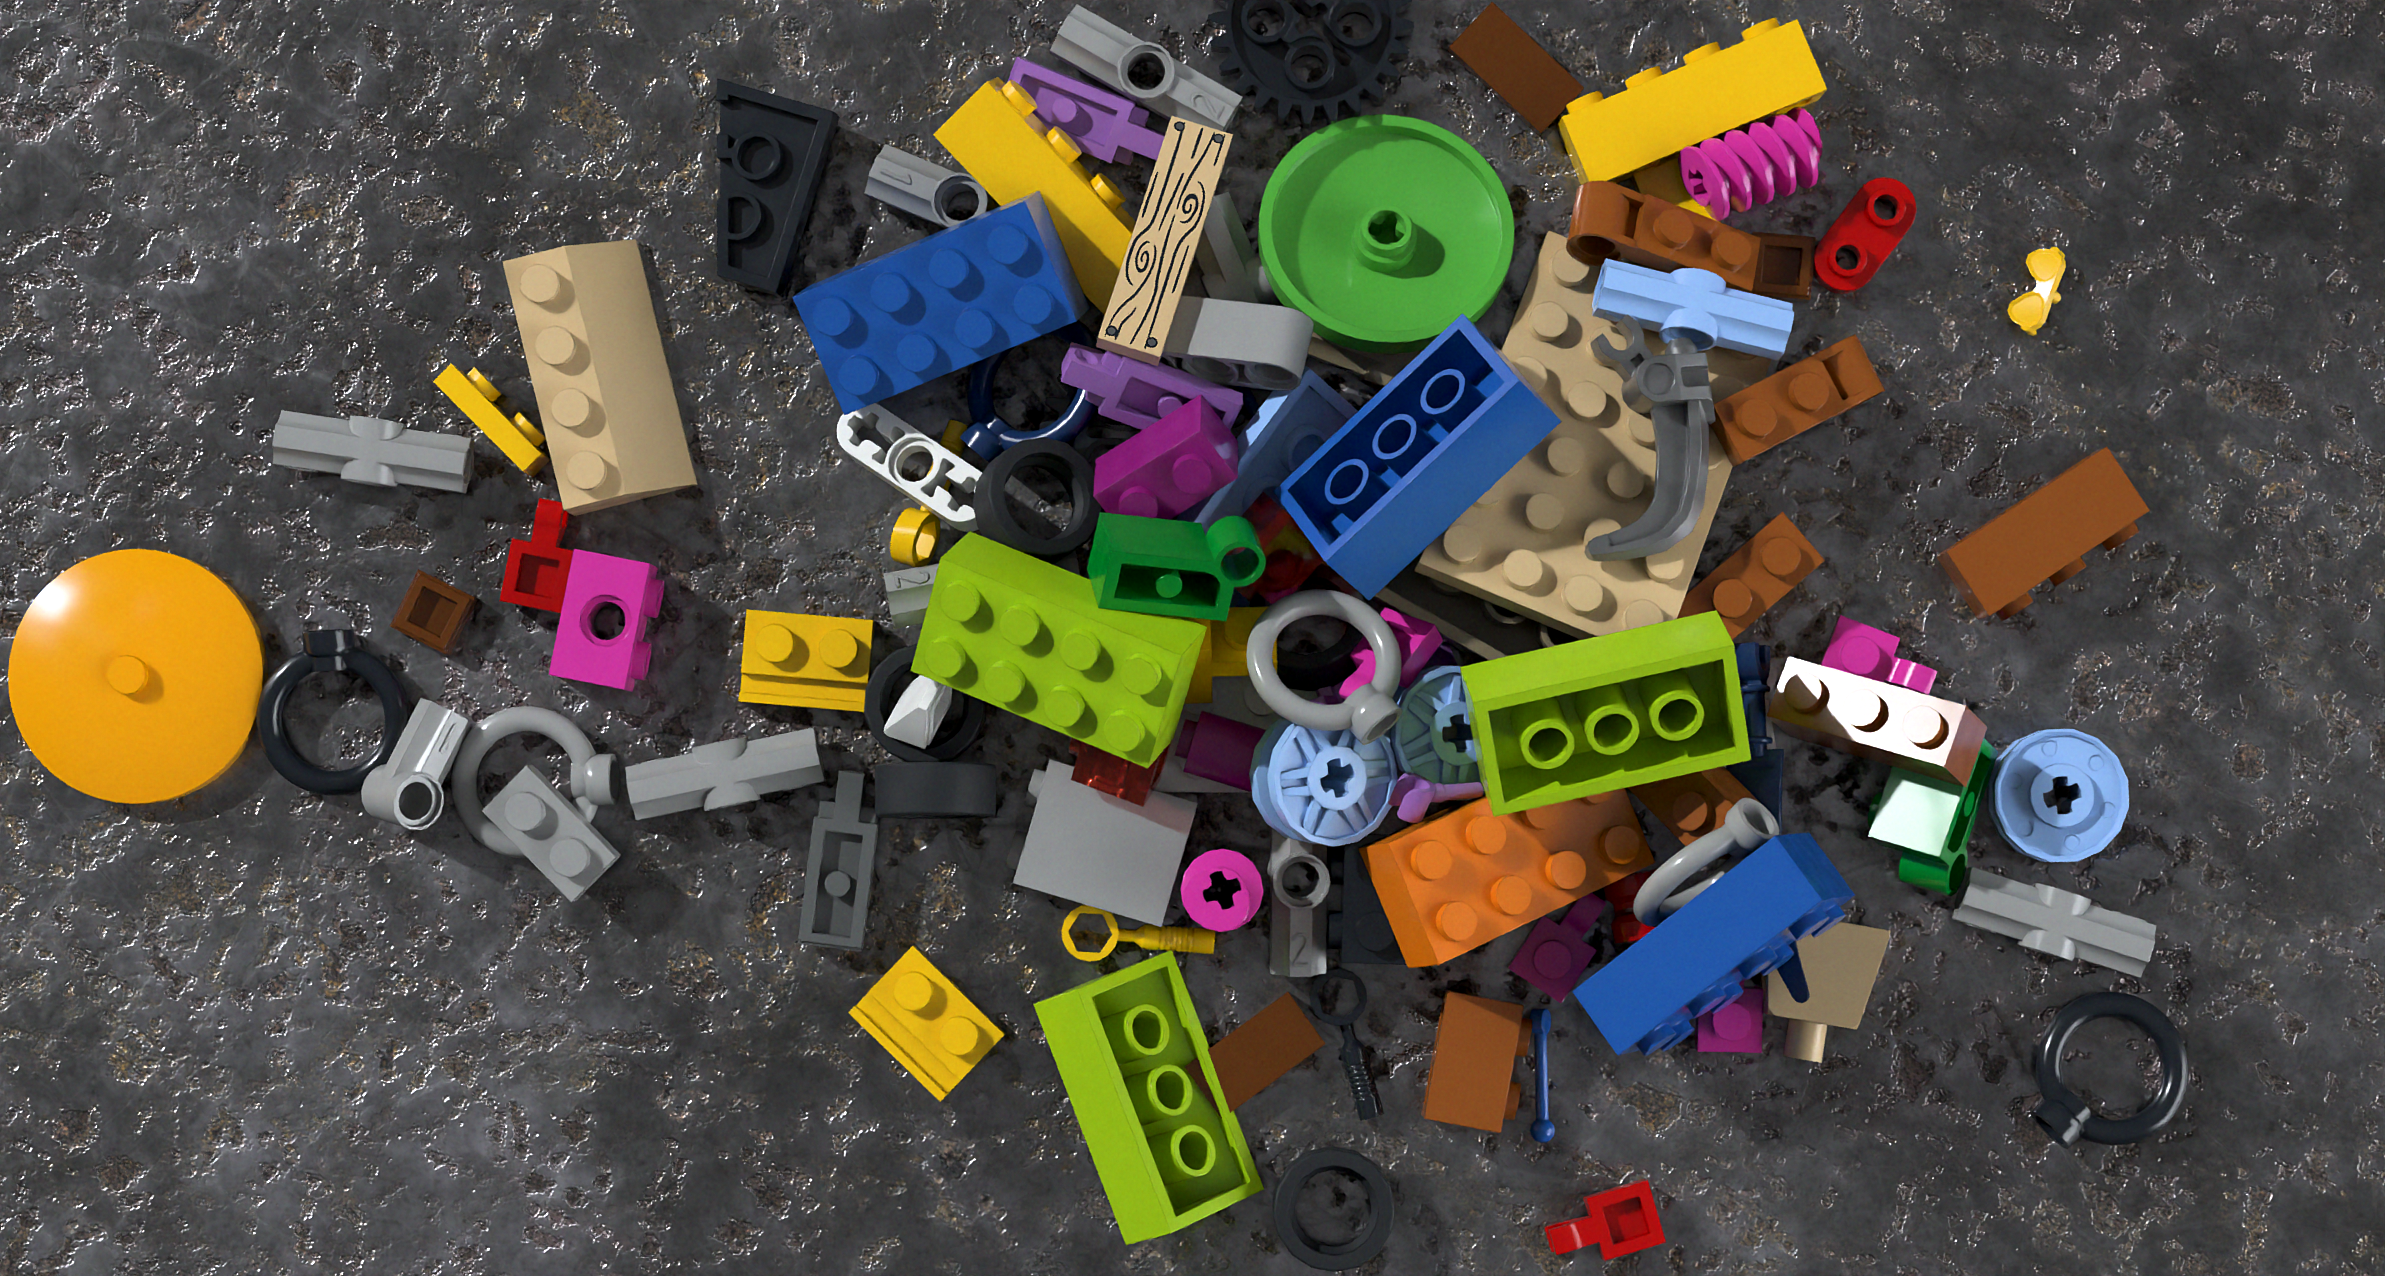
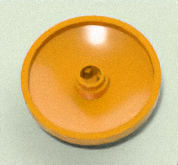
[8,549,268,804]

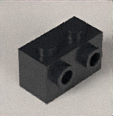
[1328,834,1407,965]

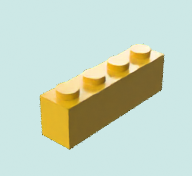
[1557,17,1827,185]
[933,77,1136,315]

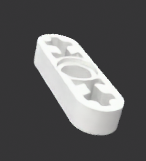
[837,403,982,532]

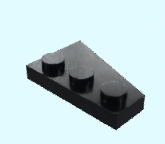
[717,78,840,297]

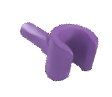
[1388,772,1483,823]

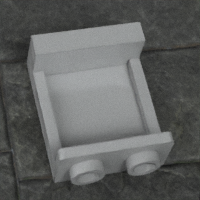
[1005,760,1198,927]

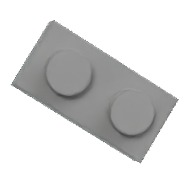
[482,764,621,902]

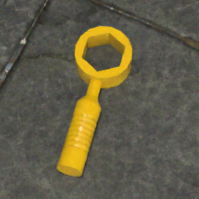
[890,420,968,567]
[1061,905,1215,962]

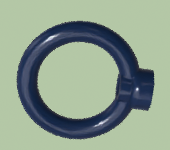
[960,320,1102,463]

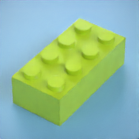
[911,531,1207,768]
[1460,610,1751,817]

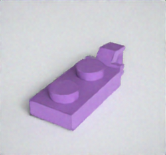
[1007,56,1166,165]
[1061,342,1243,430]

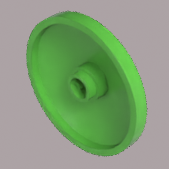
[1258,114,1514,354]

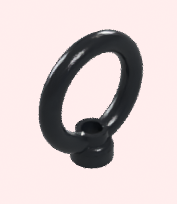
[256,629,410,796]
[2030,991,2189,1149]

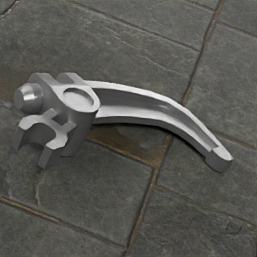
[1584,315,1715,562]

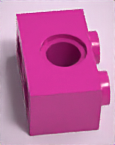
[549,549,665,692]

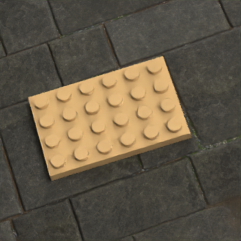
[1414,231,1772,640]

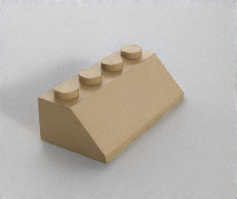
[502,239,698,516]

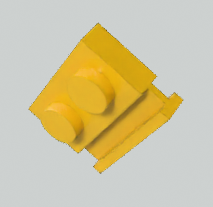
[738,609,875,713]
[848,945,1006,1102]

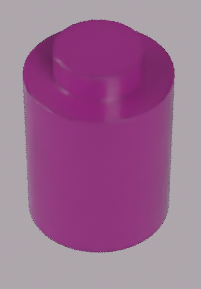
[1174,710,1266,793]

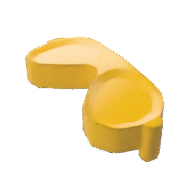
[2007,247,2066,336]

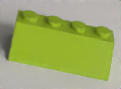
[1033,950,1264,1245]

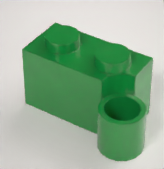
[1087,512,1266,621]
[1868,738,1999,896]

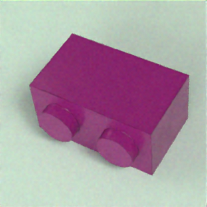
[1093,394,1238,520]

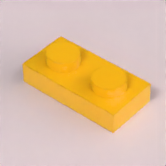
[433,364,551,477]

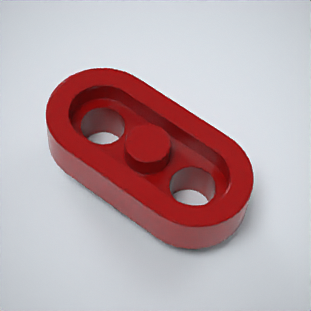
[1813,177,1916,294]

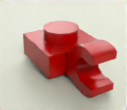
[499,498,574,613]
[1544,1179,1666,1261]

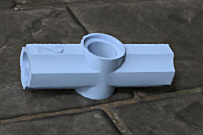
[1592,258,1794,361]

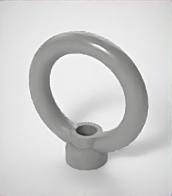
[1246,589,1402,745]
[451,706,620,859]
[1633,798,1779,927]

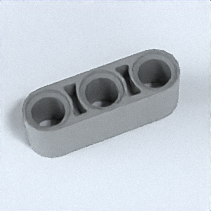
[1160,295,1314,391]

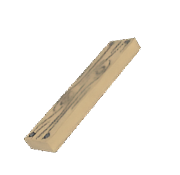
[1096,116,1233,366]

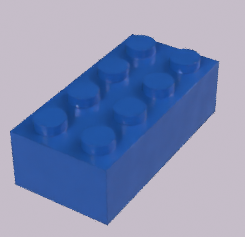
[792,190,1090,415]
[1273,313,1562,600]
[1572,832,1855,1056]

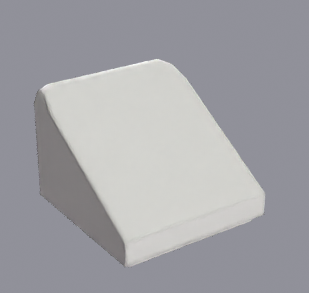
[884,675,952,749]

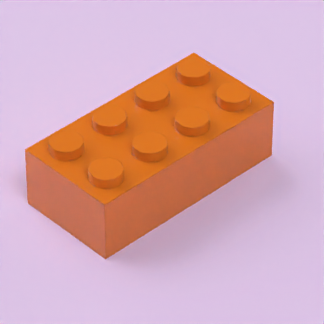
[1359,788,1655,968]

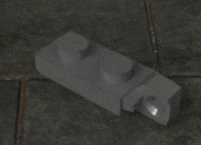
[798,770,879,952]

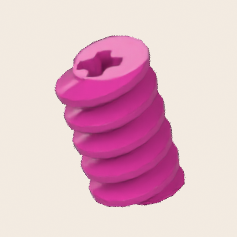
[1678,107,1822,221]
[1180,849,1263,932]

